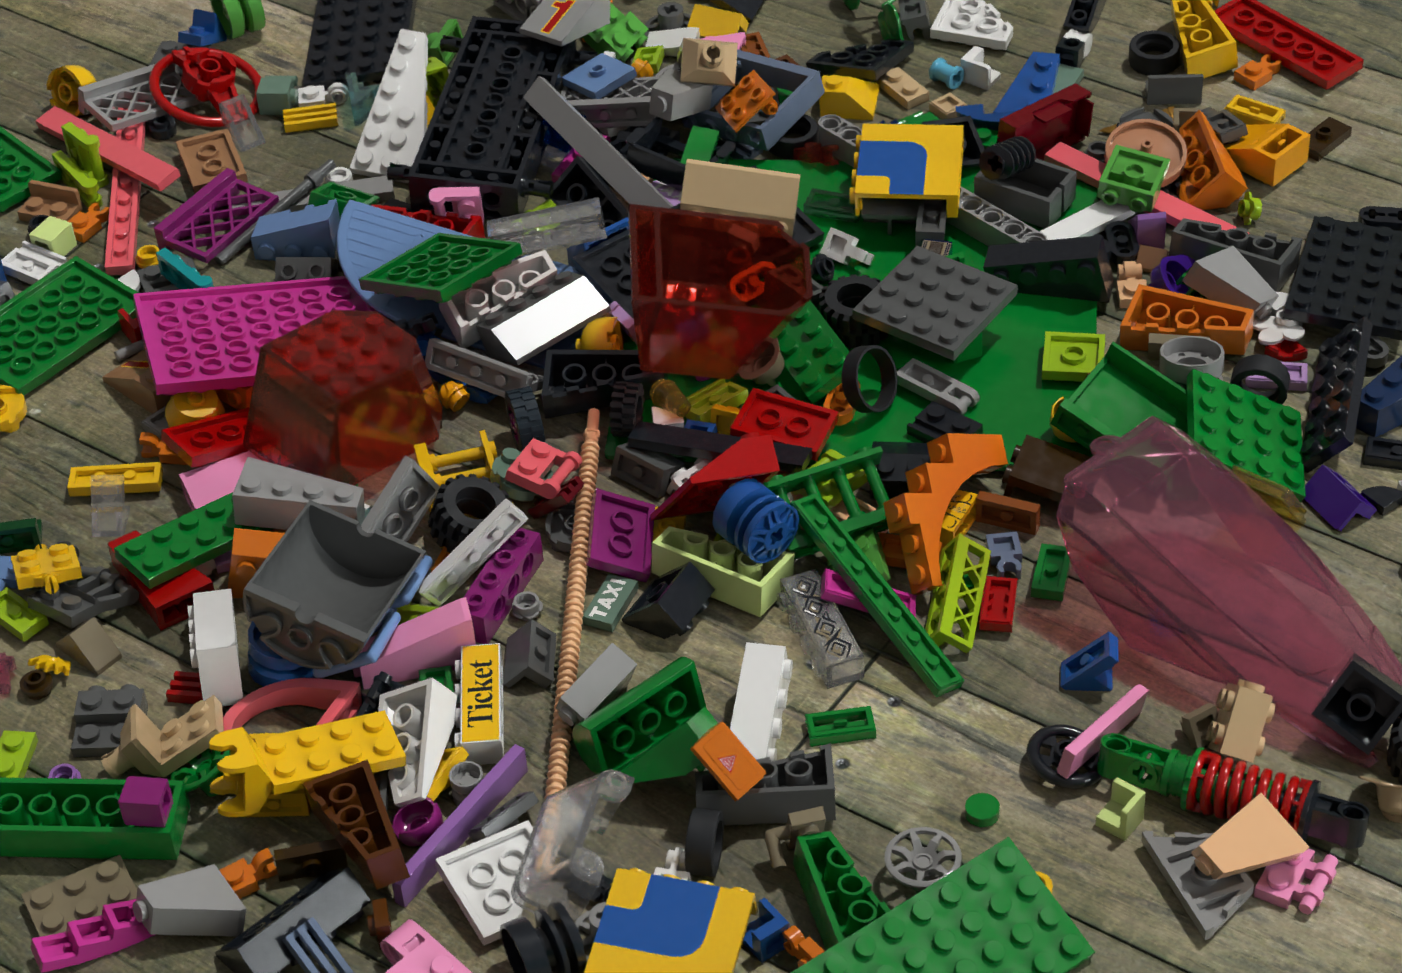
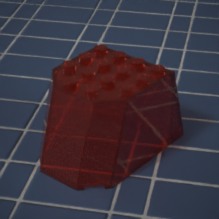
[628,204,813,379]
[243,310,443,485]

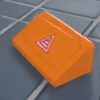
[690,722,766,802]

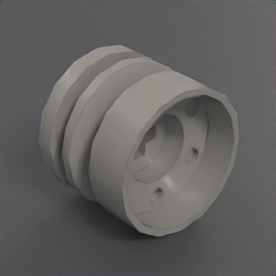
[1159,336,1225,390]

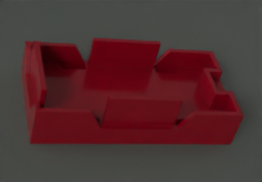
[997,83,1094,161]

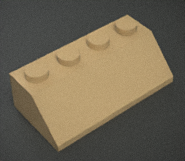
[679,159,801,239]

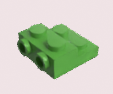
[581,2,649,63]
[1097,145,1170,213]

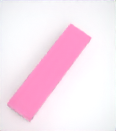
[1057,684,1149,779]

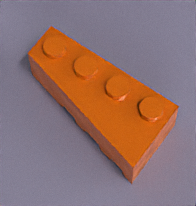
[1120,284,1254,355]

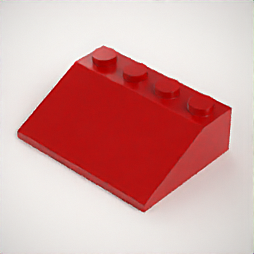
[650,432,780,521]

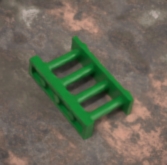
[763,446,889,560]

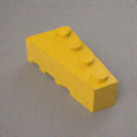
[1170,0,1238,79]

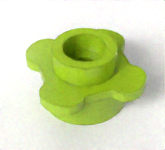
[1238,191,1262,225]

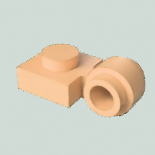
[1116,261,1147,309]

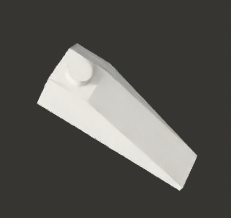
[378,677,457,807]

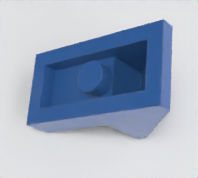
[178,9,227,47]
[1061,631,1119,691]

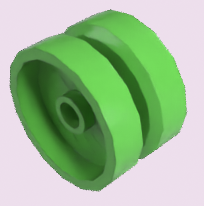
[210,0,266,40]

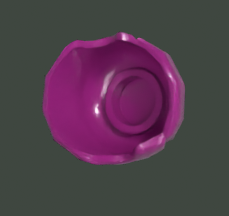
[392,797,443,847]

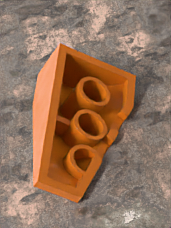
[1179,110,1248,210]

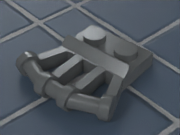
[27,562,139,628]

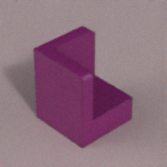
[118,776,174,828]

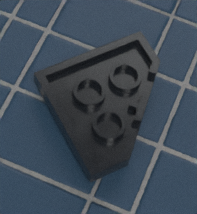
[806,39,914,82]

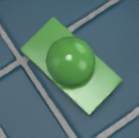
[427,19,464,66]

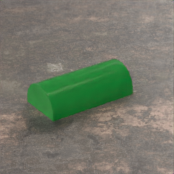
[572,657,707,783]

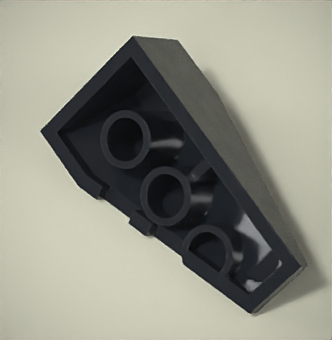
[543,156,639,231]

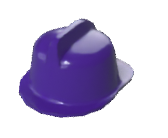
[1148,255,1201,297]

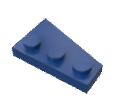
[993,52,1060,113]

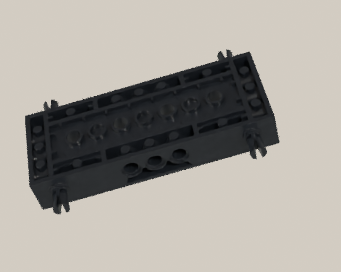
[387,16,598,223]

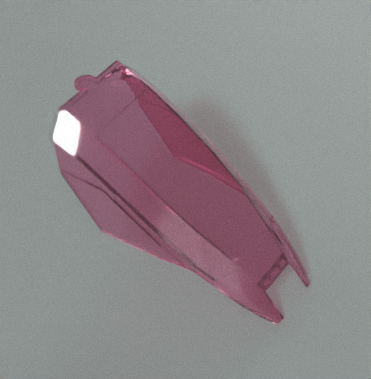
[1056,416,1402,769]

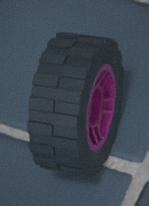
[505,386,545,452]

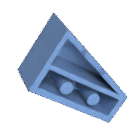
[251,199,340,260]

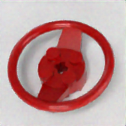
[149,46,261,128]

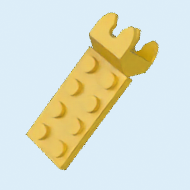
[209,710,406,817]

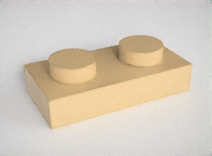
[876,67,929,110]

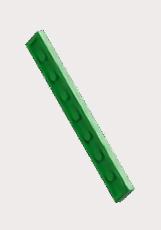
[790,493,965,697]

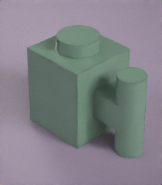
[256,75,298,115]

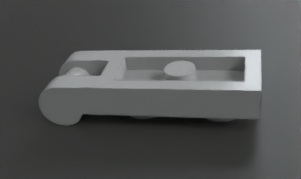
[897,358,980,415]

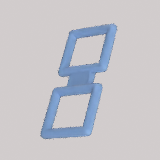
[312,555,433,678]

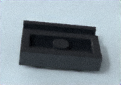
[907,401,983,443]

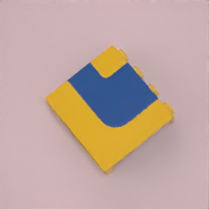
[850,124,964,218]
[584,868,758,973]

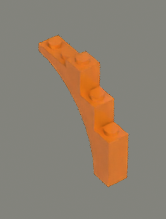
[883,433,1008,595]

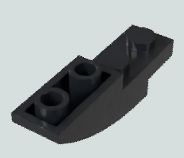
[1063,0,1106,33]

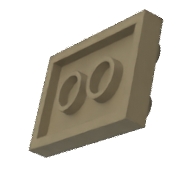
[21,855,137,937]

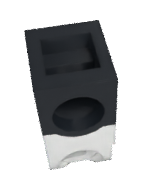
[1055,29,1093,68]

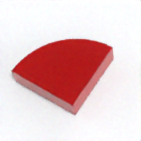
[1265,339,1308,362]

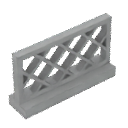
[78,63,203,132]
[561,76,661,128]
[424,338,544,398]

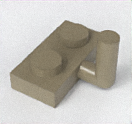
[764,806,826,871]

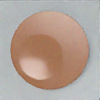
[1104,119,1187,187]

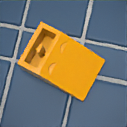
[1223,123,1310,187]

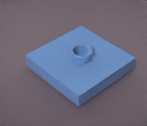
[562,53,637,99]

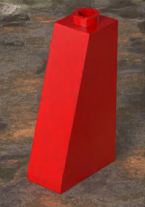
[107,530,215,630]

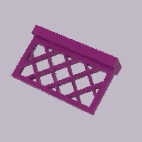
[154,168,279,264]

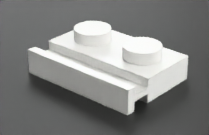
[1,241,67,285]

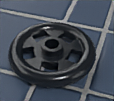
[1027,724,1102,789]

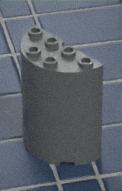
[243,500,426,670]

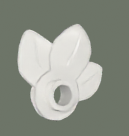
[1253,309,1305,345]

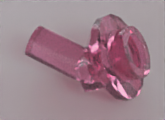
[0,653,17,695]

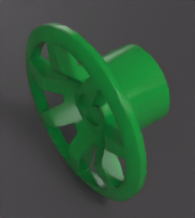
[170,748,230,797]

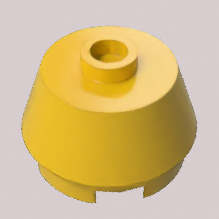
[165,390,225,428]

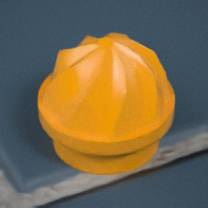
[631,58,654,78]
[439,381,470,412]

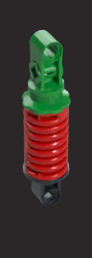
[1097,733,1370,849]

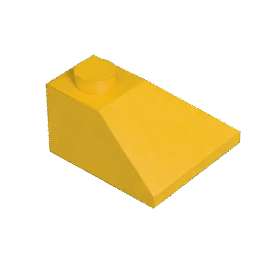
[819,75,880,121]

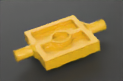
[10,543,82,594]

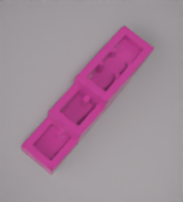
[31,899,154,973]

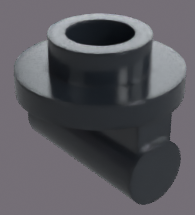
[806,253,835,282]

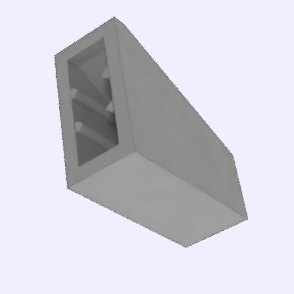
[649,68,713,121]
[1183,246,1279,320]
[556,642,637,726]
[133,864,246,936]

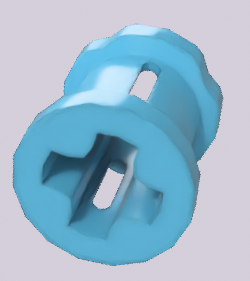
[929,58,965,89]

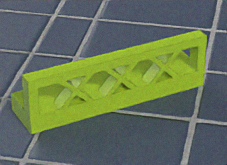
[925,533,991,654]

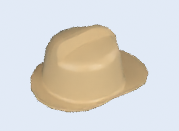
[1358,776,1402,823]

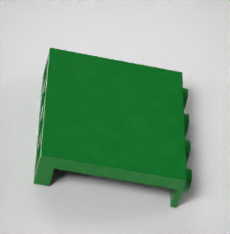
[1050,341,1188,494]

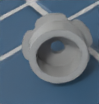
[512,591,543,621]

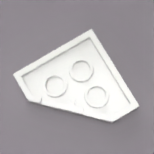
[930,0,1013,50]
[435,820,545,946]

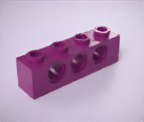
[463,528,544,644]

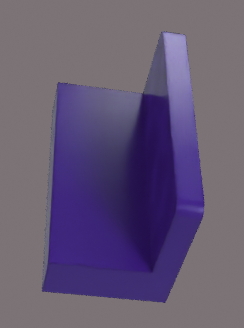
[1304,464,1377,531]

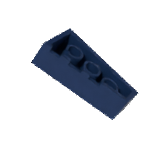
[1356,356,1402,437]

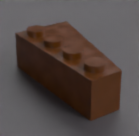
[302,759,410,889]

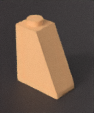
[1191,793,1310,880]

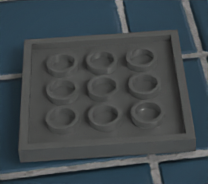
[852,246,1018,360]

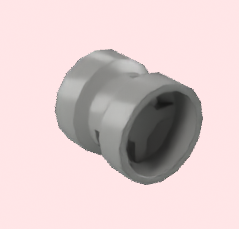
[449,761,484,806]

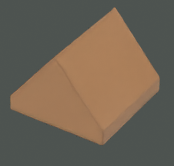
[1136,244,1169,273]

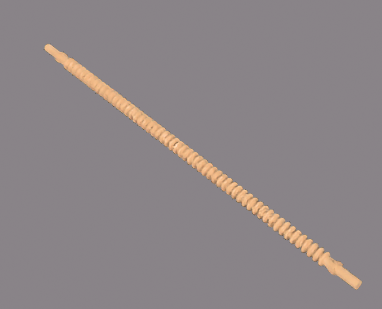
[540,408,600,881]

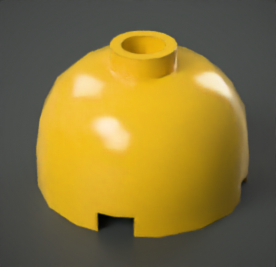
[46,65,96,117]
[575,317,623,350]

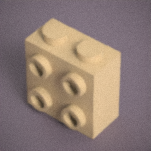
[1206,679,1275,763]

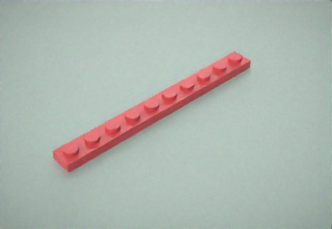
[104,100,146,276]

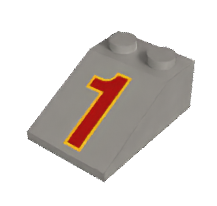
[520,0,610,46]

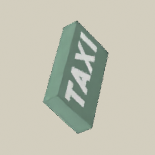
[583,574,639,632]

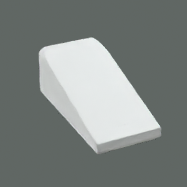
[645,27,700,57]

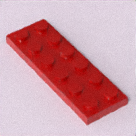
[1214,0,1364,90]

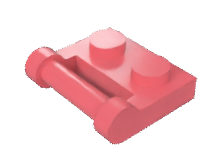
[505,438,582,499]

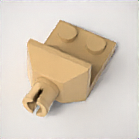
[677,38,738,87]
[101,695,224,779]

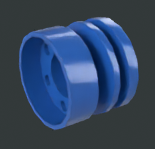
[712,478,799,563]

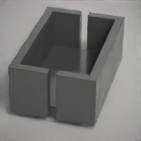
[974,158,1077,228]

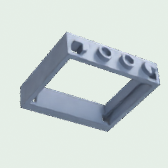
[682,49,825,151]

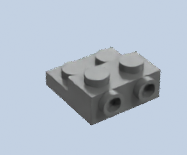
[71,684,148,758]

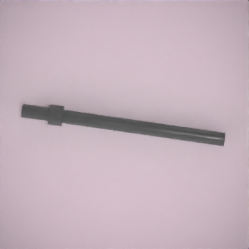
[214,159,336,266]

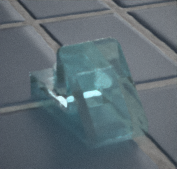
[345,72,380,126]

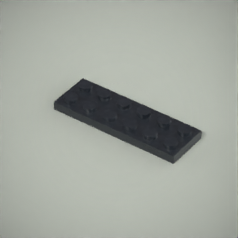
[1301,316,1373,473]

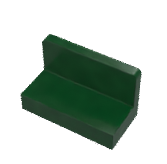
[0,518,43,554]

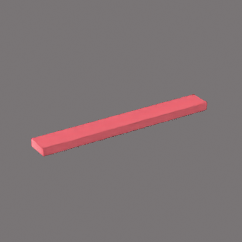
[35,106,181,192]
[1044,142,1249,234]

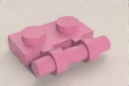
[1254,849,1338,914]

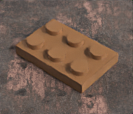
[176,128,248,194]

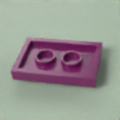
[586,488,655,582]

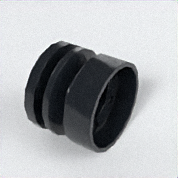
[500,901,587,973]

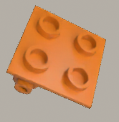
[715,69,778,133]

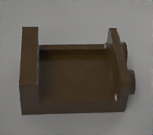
[1002,435,1097,521]

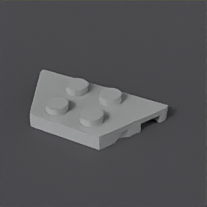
[1141,831,1254,940]

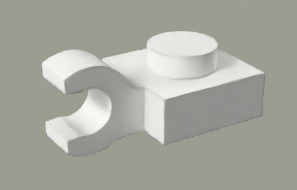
[820,227,875,265]

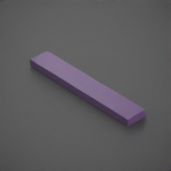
[392,744,528,908]

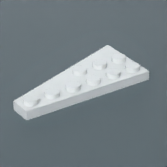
[350,29,428,183]

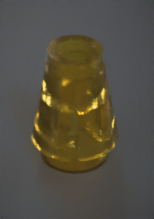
[650,379,691,417]

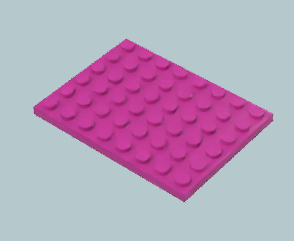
[133,276,395,396]

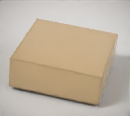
[929,92,967,119]

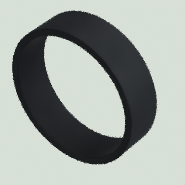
[842,345,898,413]

